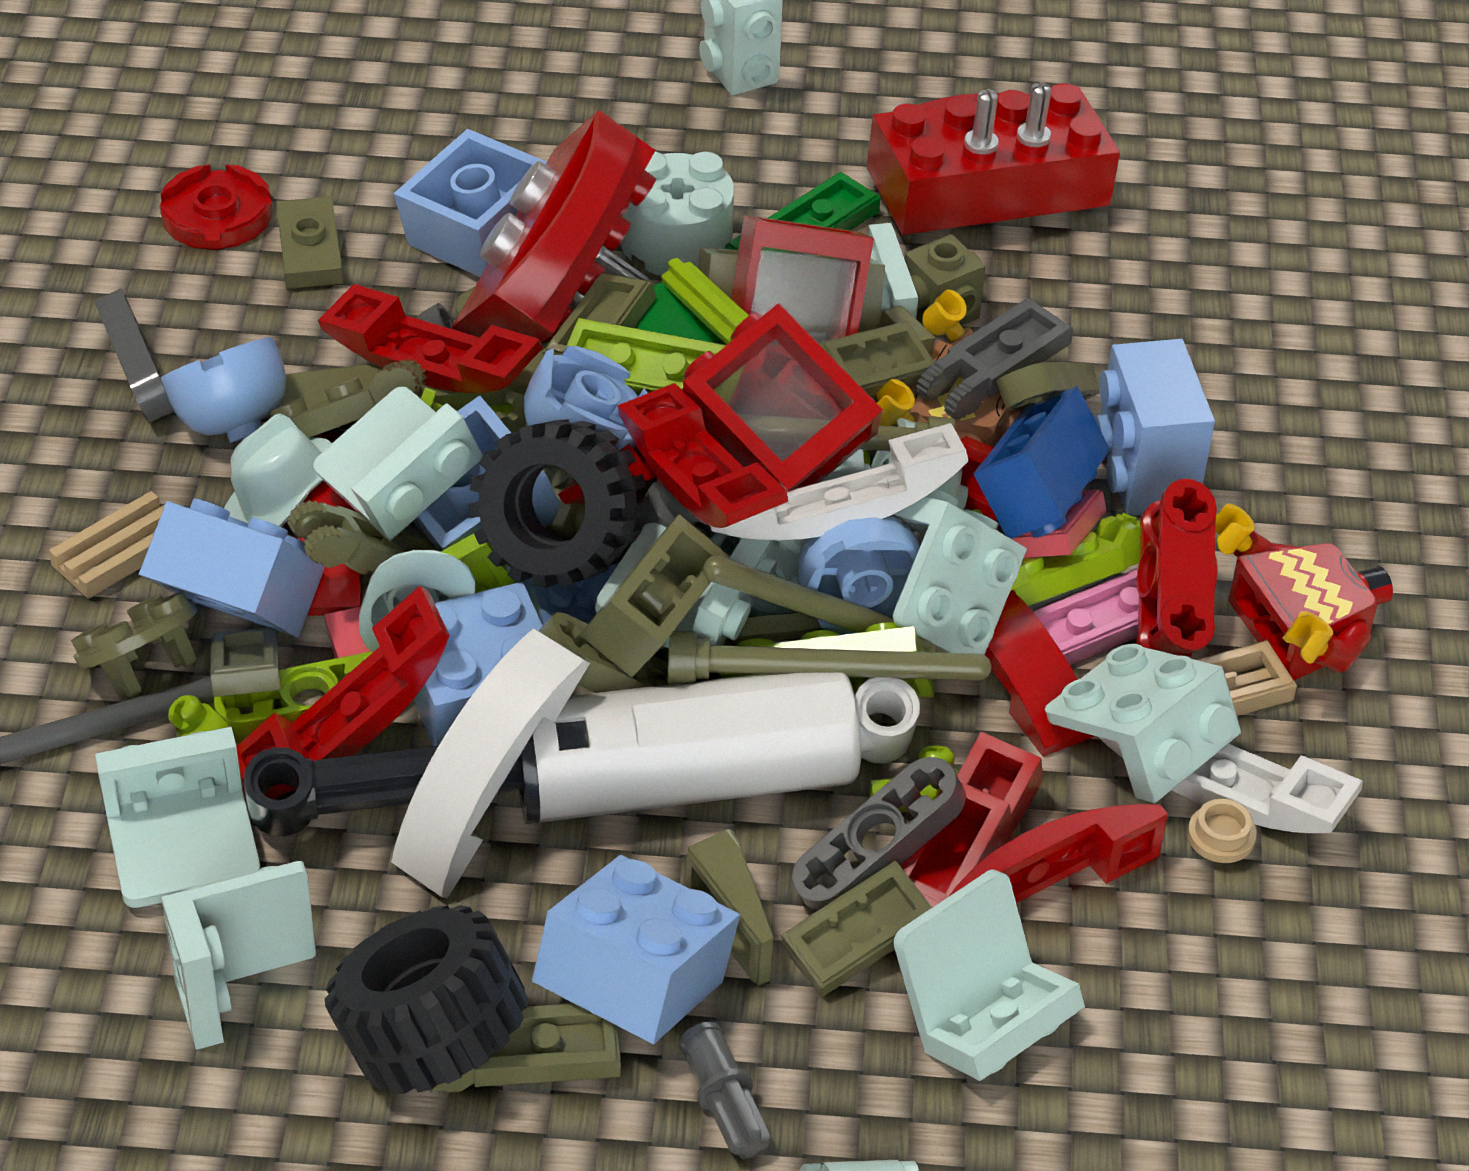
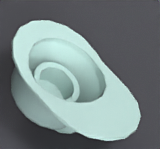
[224,414,332,527]
[359,550,475,651]

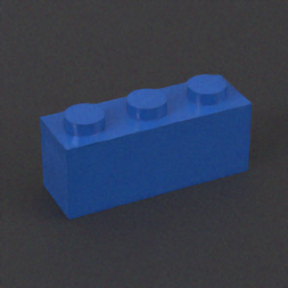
[974,386,1110,539]

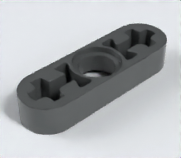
[94,289,174,423]
[792,757,966,913]

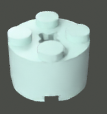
[621,151,734,276]

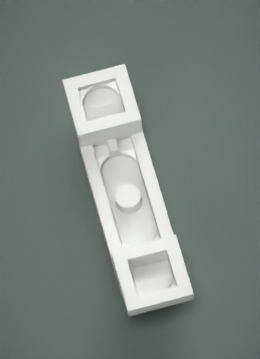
[710,423,968,540]
[391,628,590,899]
[1099,737,1363,833]

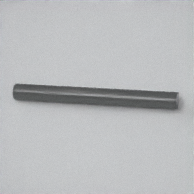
[0,676,214,764]

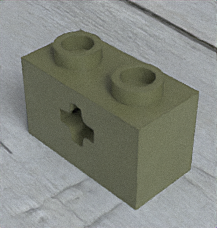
[580,514,731,677]

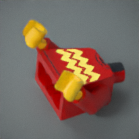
[1215,503,1393,681]

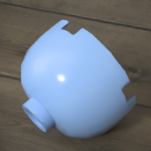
[161,337,286,444]
[524,346,647,451]
[797,515,920,635]

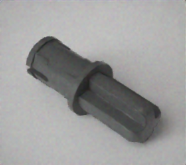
[679,1022,770,1160]

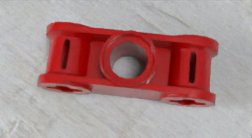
[1136,479,1218,658]

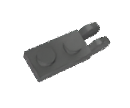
[916,298,1073,420]

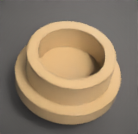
[1188,799,1256,863]

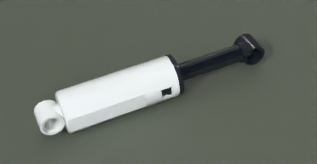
[244,673,920,837]

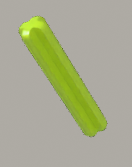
[661,257,749,345]

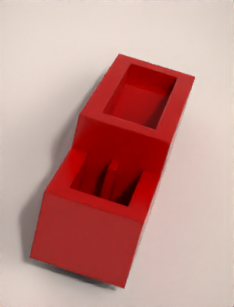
[900,732,1044,907]

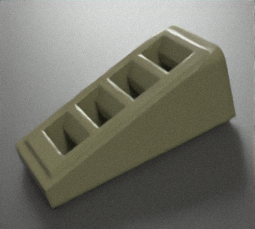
[685,829,774,986]

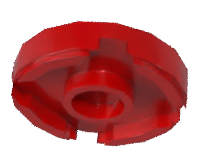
[159,164,273,250]

